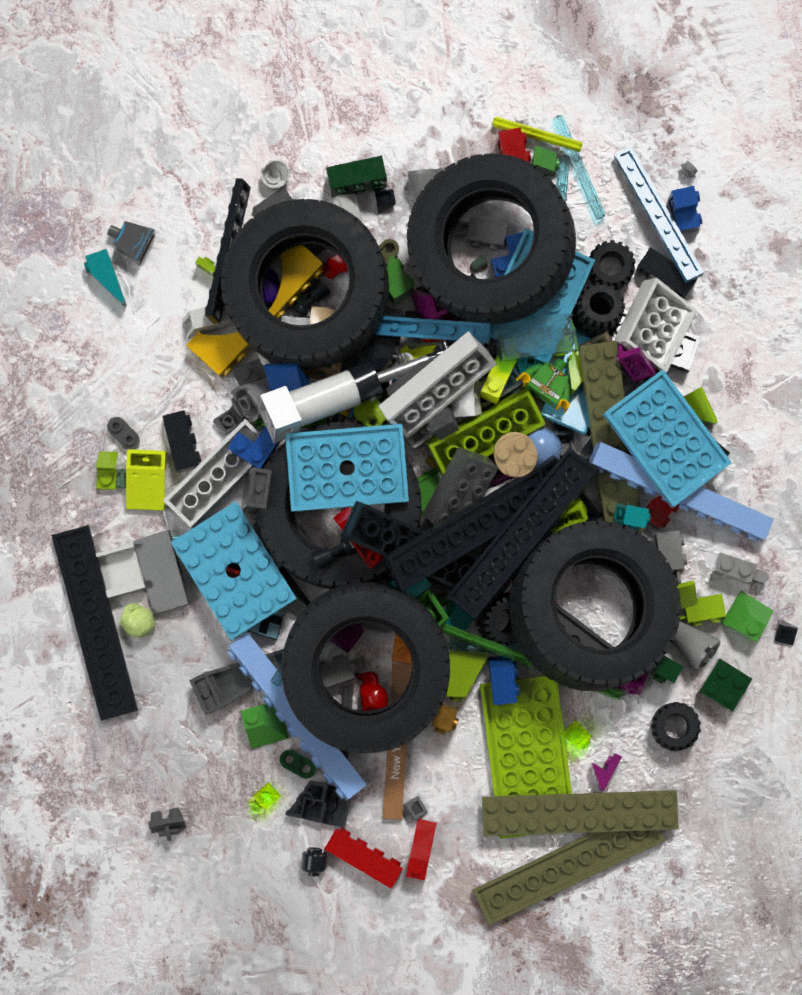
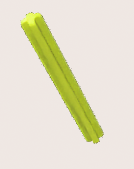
[492,116,583,152]

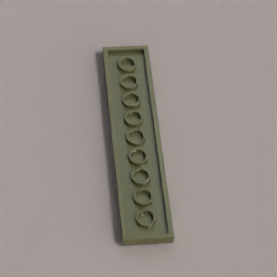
[578,341,644,532]
[482,790,679,836]
[472,830,665,925]

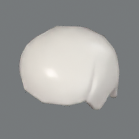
[260,160,290,189]

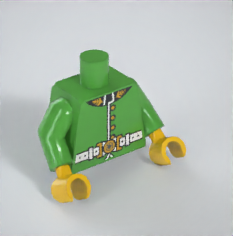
[516,358,570,414]

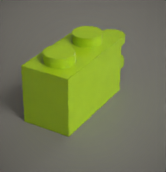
[679,594,726,627]

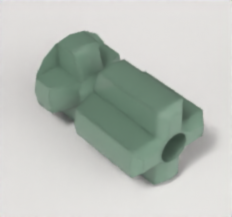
[116,469,126,488]

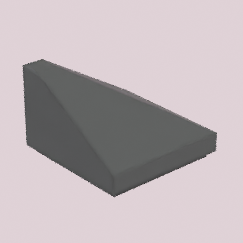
[403,796,428,824]

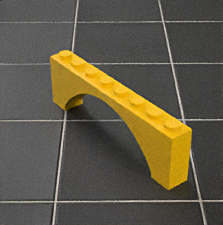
[186,245,324,378]

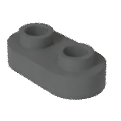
[107,417,140,450]

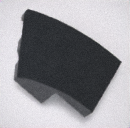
[285,780,352,828]

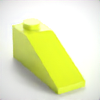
[480,346,520,404]

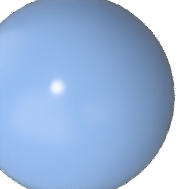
[527,427,562,467]

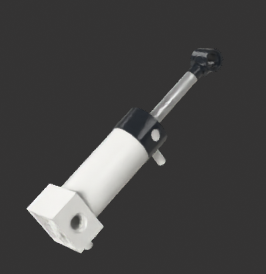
[259,340,453,443]

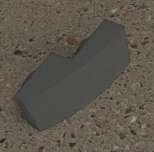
[213,406,249,436]

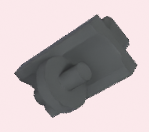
[148,808,186,841]

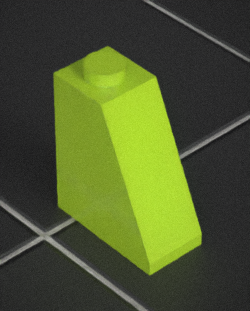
[446,650,488,702]

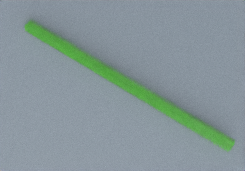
[441,623,623,701]

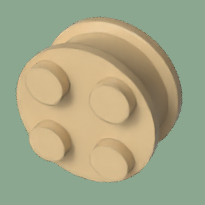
[493,432,538,477]

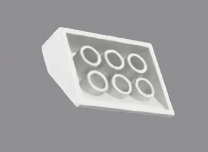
[614,278,697,373]

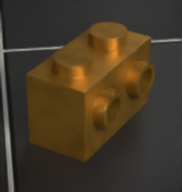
[431,704,459,735]

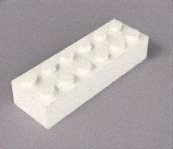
[379,331,497,438]
[163,419,260,529]

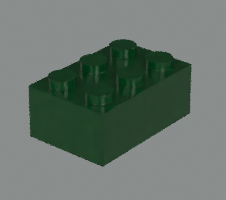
[326,155,387,198]

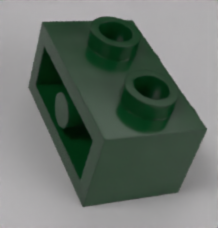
[650,656,684,685]

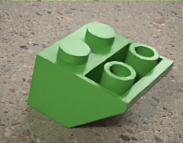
[387,255,414,306]

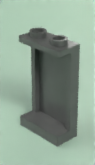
[241,467,272,514]

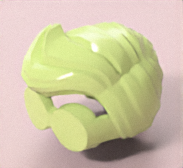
[120,603,156,638]

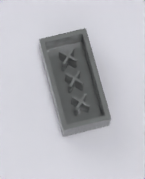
[423,447,498,525]

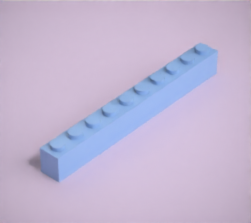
[589,442,774,542]
[227,632,367,801]

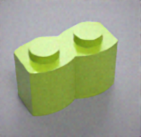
[551,498,588,534]

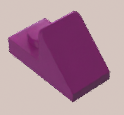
[591,753,622,791]

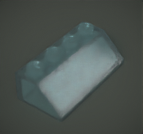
[494,313,578,362]

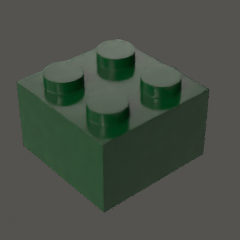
[697,658,752,712]

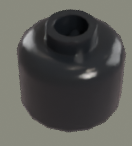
[301,847,327,876]

